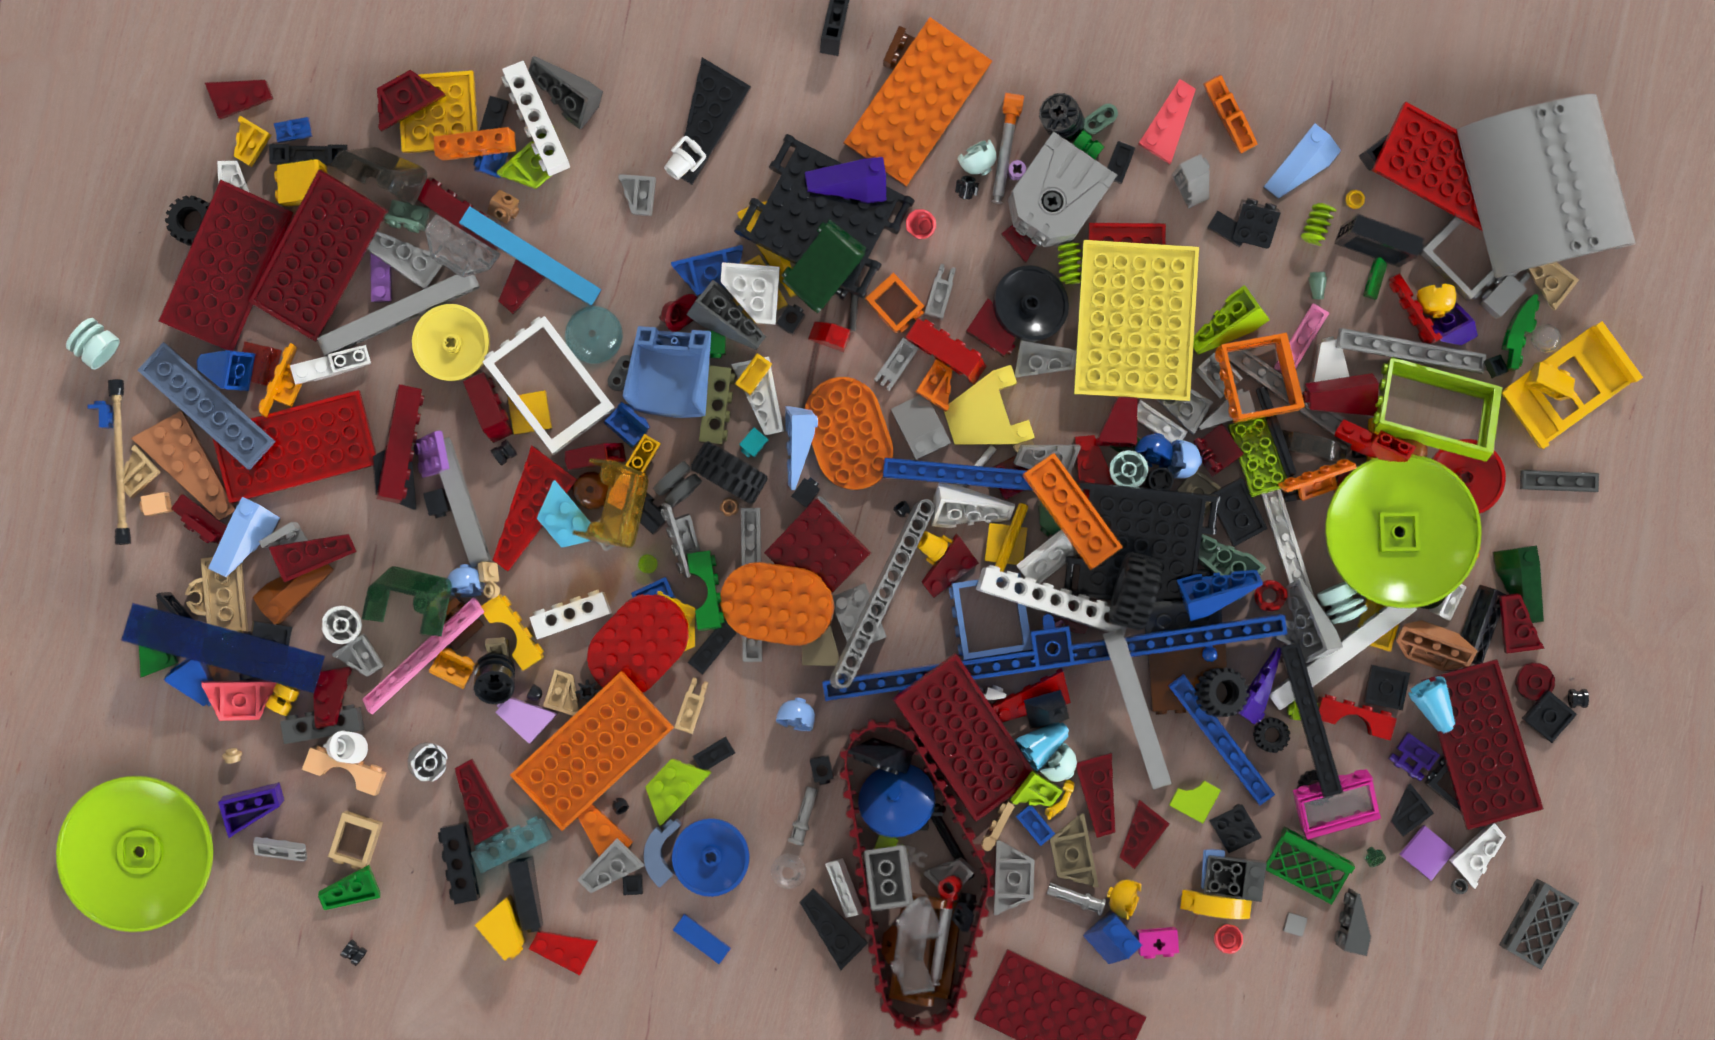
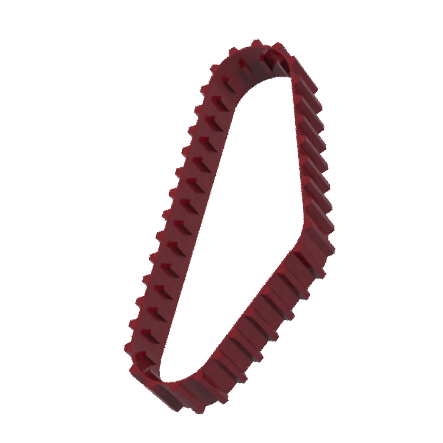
[840,717,995,1036]

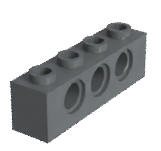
[280,704,364,744]

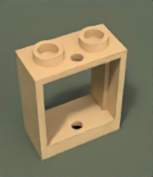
[328,811,383,870]

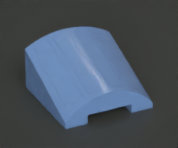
[623,326,711,418]

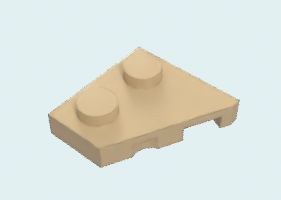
[123,445,161,498]
[543,669,579,716]

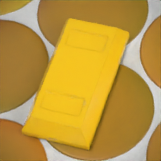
[735,353,772,395]

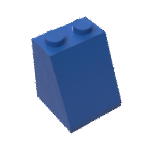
[1083,910,1143,964]

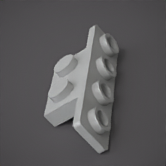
[661,502,700,578]

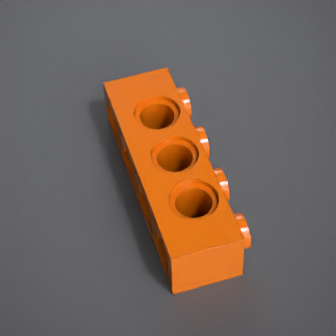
[433,127,516,161]

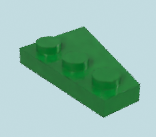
[138,610,178,678]
[318,865,381,910]

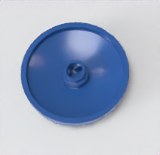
[858,765,936,837]
[672,818,750,897]

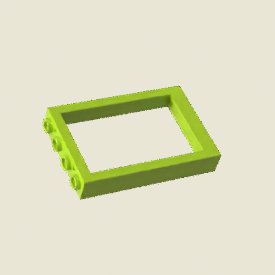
[1373,357,1502,462]

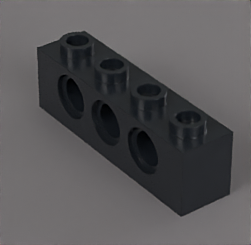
[438,822,480,905]

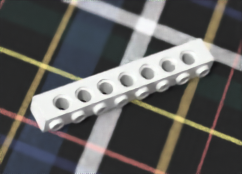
[976,565,1127,635]

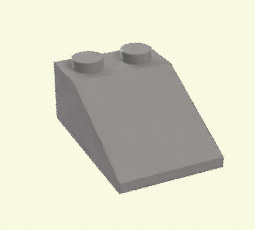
[891,395,951,460]

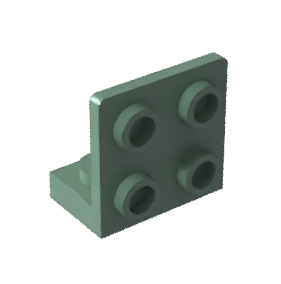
[384,200,431,233]

